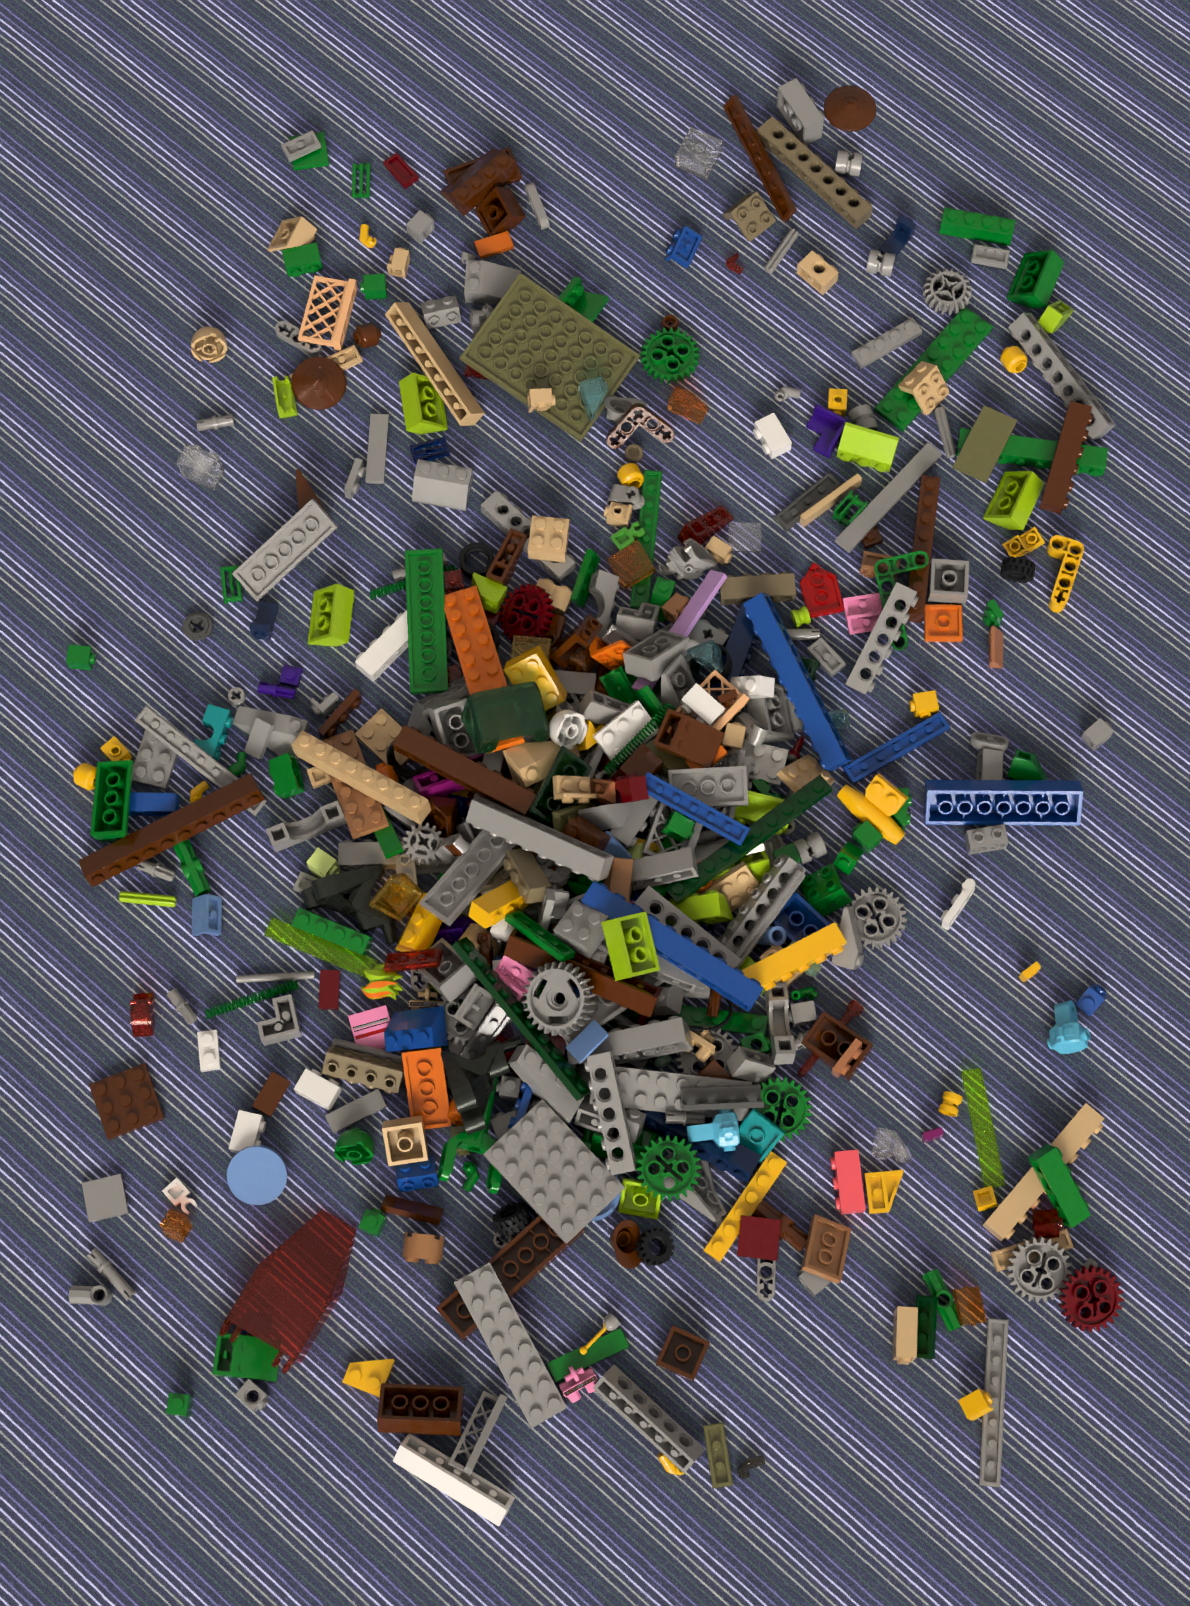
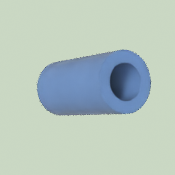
[757,926,786,946]

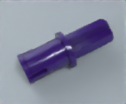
[258,681,296,699]

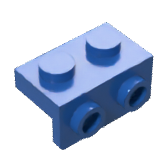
[395,1155,439,1192]

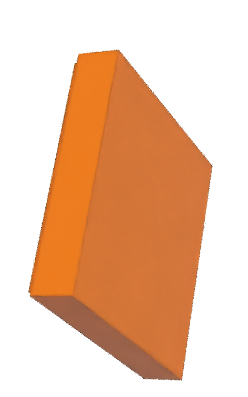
[924,604,963,642]

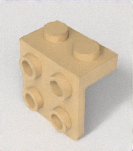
[898,361,949,415]

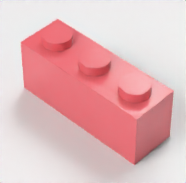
[830,1150,866,1215]

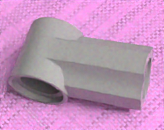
[734,712,769,747]
[69,1285,112,1306]

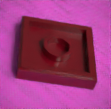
[737,1215,782,1261]

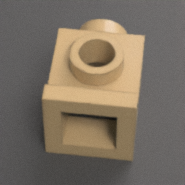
[387,247,410,278]
[527,388,555,413]
[604,501,633,529]
[705,535,733,565]

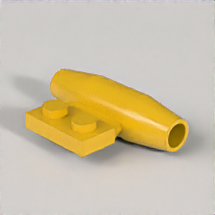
[837,773,908,845]

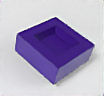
[279,664,303,688]

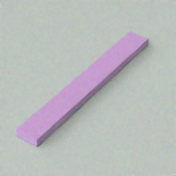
[632,570,727,691]

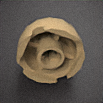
[191,326,227,363]

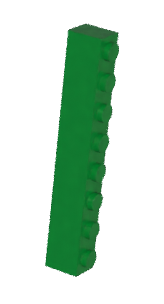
[956,428,1108,477]

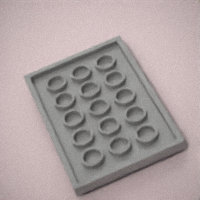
[483,1099,625,1244]

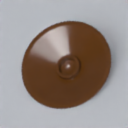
[824,85,876,132]
[291,356,346,410]

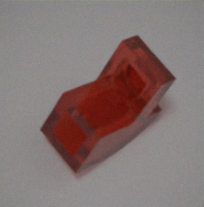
[130,993,155,1037]

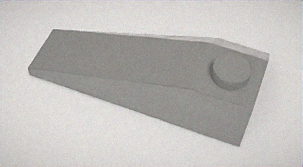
[652,1152,727,1222]

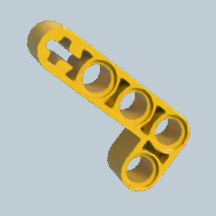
[1047,535,1084,613]

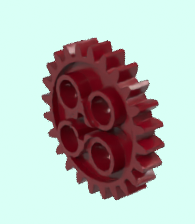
[498,583,555,645]
[1057,1265,1124,1332]

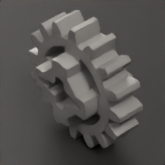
[402,823,444,865]

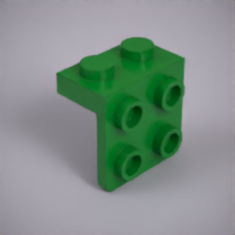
[800,863,852,917]

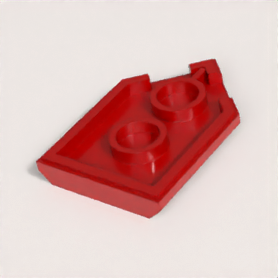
[799,562,845,618]

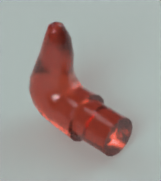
[726,253,744,275]

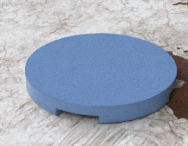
[227,1145,287,1205]

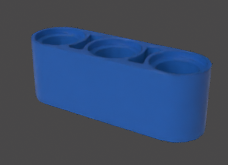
[129,792,180,816]

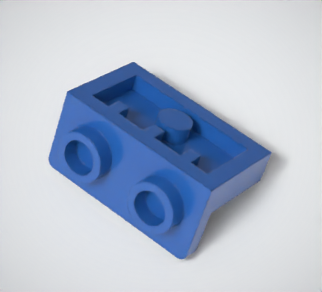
[664,225,702,268]

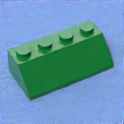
[90,760,134,842]

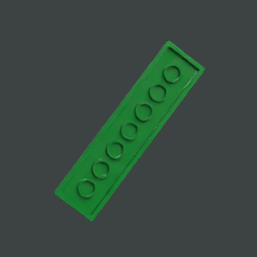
[874,307,993,432]
[405,548,448,695]

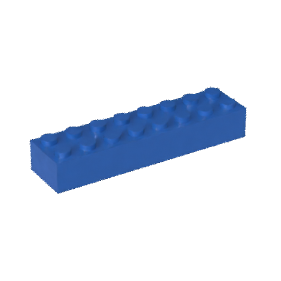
[923,780,1083,826]

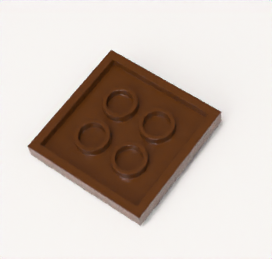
[89,1063,165,1140]

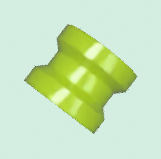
[790,606,811,628]

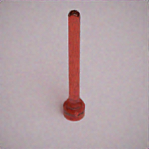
[797,999,864,1078]

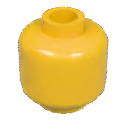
[1000,346,1028,373]
[617,463,644,489]
[73,763,97,791]

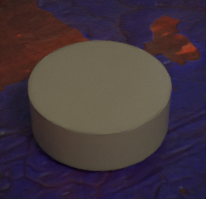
[625,444,643,463]

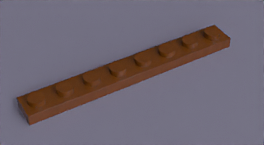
[723,95,797,221]

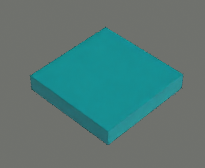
[738,1108,785,1164]

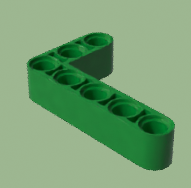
[874,551,929,651]

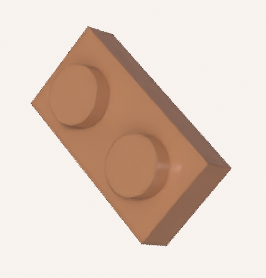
[832,1038,863,1078]

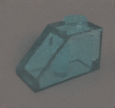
[578,376,608,421]

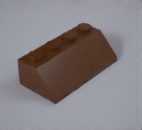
[440,148,517,216]

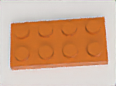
[402,1047,452,1129]

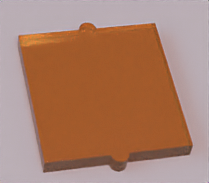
[952,1286,987,1326]

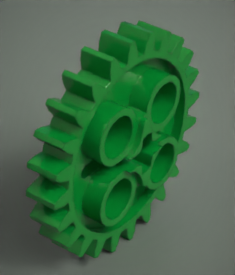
[641,327,700,384]
[748,1076,812,1141]
[636,1135,702,1202]

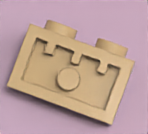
[553,775,597,804]

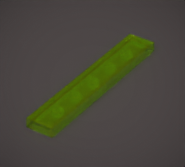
[264,917,379,979]
[961,1068,1005,1188]

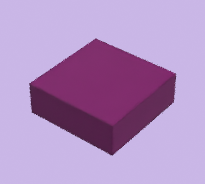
[921,1127,944,1143]

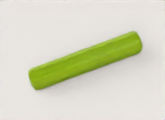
[119,891,177,907]

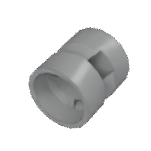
[835,150,863,177]
[866,249,896,277]
[848,404,879,431]
[792,831,827,865]

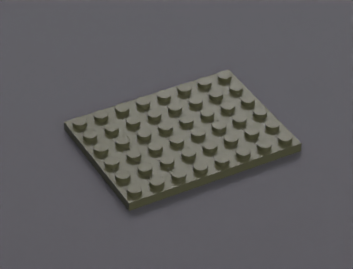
[460,273,641,442]

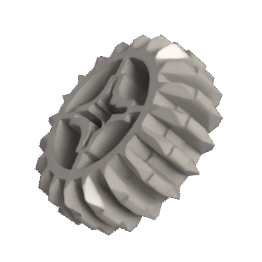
[923,267,972,316]

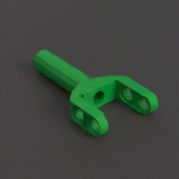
[438,1076,502,1194]

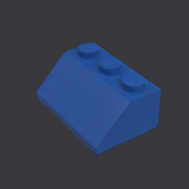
[770,892,830,944]
[384,1006,448,1052]

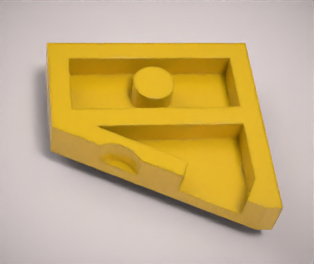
[864,1170,903,1214]
[342,1359,395,1397]

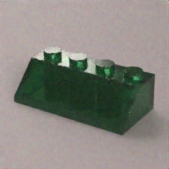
[529,746,592,829]

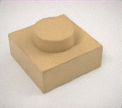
[307,767,331,789]

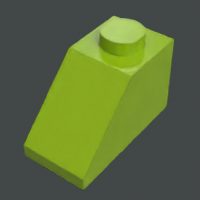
[1038,300,1074,334]
[471,572,508,614]

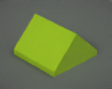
[618,1178,661,1220]

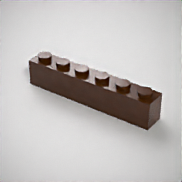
[1039,401,1093,514]

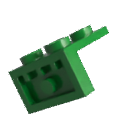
[558,276,609,322]

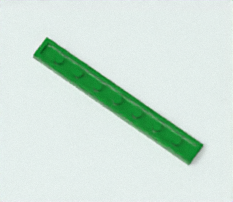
[630,470,662,610]

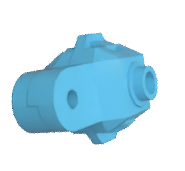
[1047,1000,1091,1054]
[686,1109,740,1152]

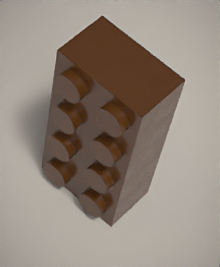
[377,1383,464,1436]

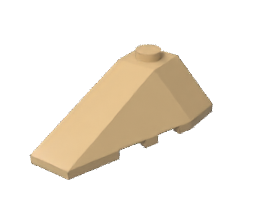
[503,741,580,787]

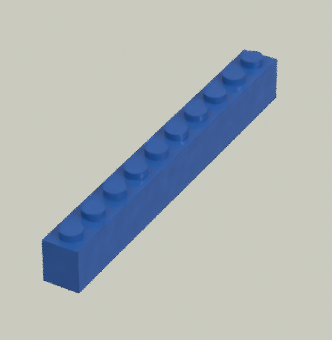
[743,593,852,771]
[581,881,764,1012]

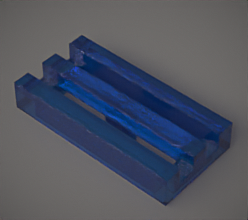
[410,436,450,464]

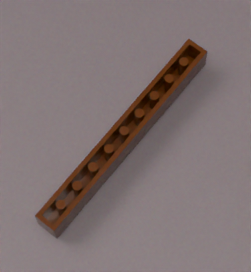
[78,773,265,887]

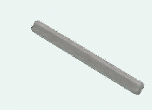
[735,869,806,968]

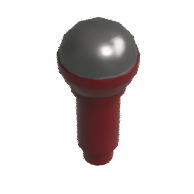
[787,736,805,763]

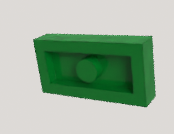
[982,599,1004,628]

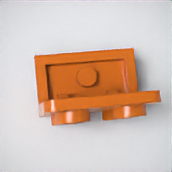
[589,636,631,671]

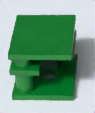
[833,490,868,527]

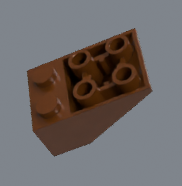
[653,709,725,768]

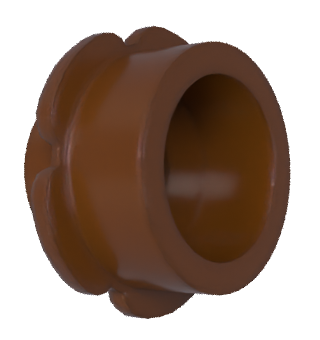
[661,315,679,332]

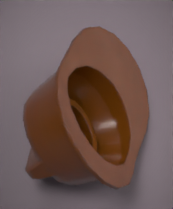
[609,1220,642,1269]

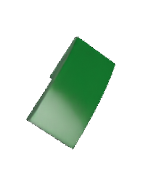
[752,779,783,799]

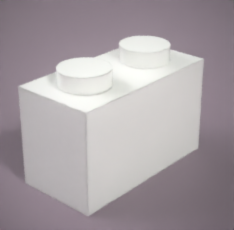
[753,413,792,459]
[731,675,775,699]
[679,683,725,726]
[294,1069,342,1111]
[228,1110,266,1153]

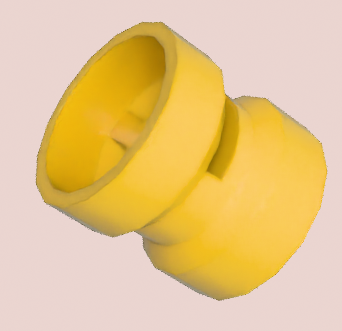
[938,1091,963,1117]

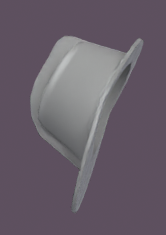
[604,396,647,422]

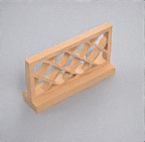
[298,275,358,351]
[676,670,750,731]

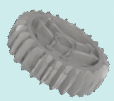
[522,961,595,1036]

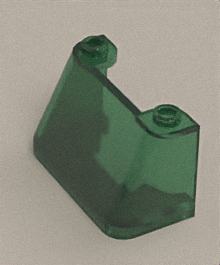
[461,682,550,754]

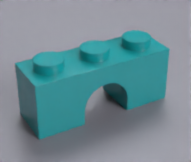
[194,704,234,762]

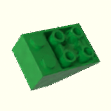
[212,1333,282,1382]

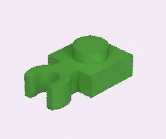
[610,521,645,553]

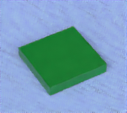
[289,132,329,171]

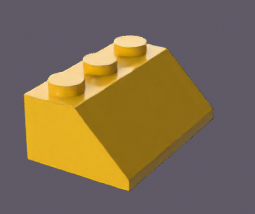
[395,892,443,956]

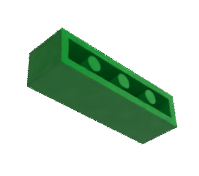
[939,207,1015,246]
[291,908,374,956]
[1028,1144,1091,1228]

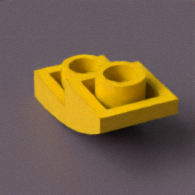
[1002,527,1045,557]

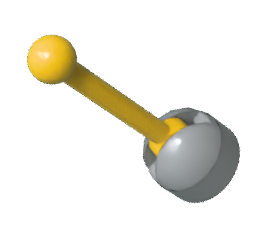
[579,1313,620,1355]

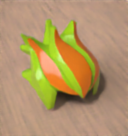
[361,963,403,1000]

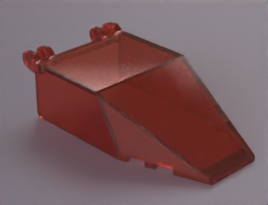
[219,1210,357,1374]

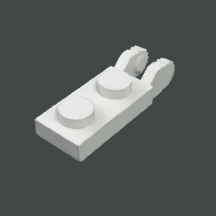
[940,878,976,930]

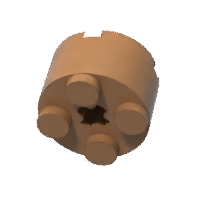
[402,1232,445,1265]

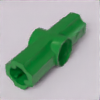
[174,839,211,897]
[921,1268,965,1332]

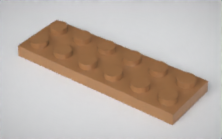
[321,729,389,840]

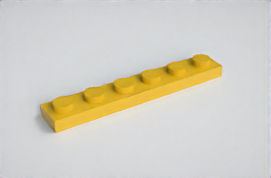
[703,1151,787,1262]

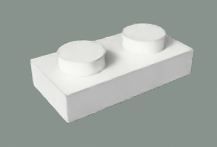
[197,1030,221,1072]

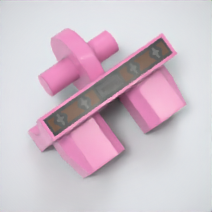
[559,1366,598,1403]

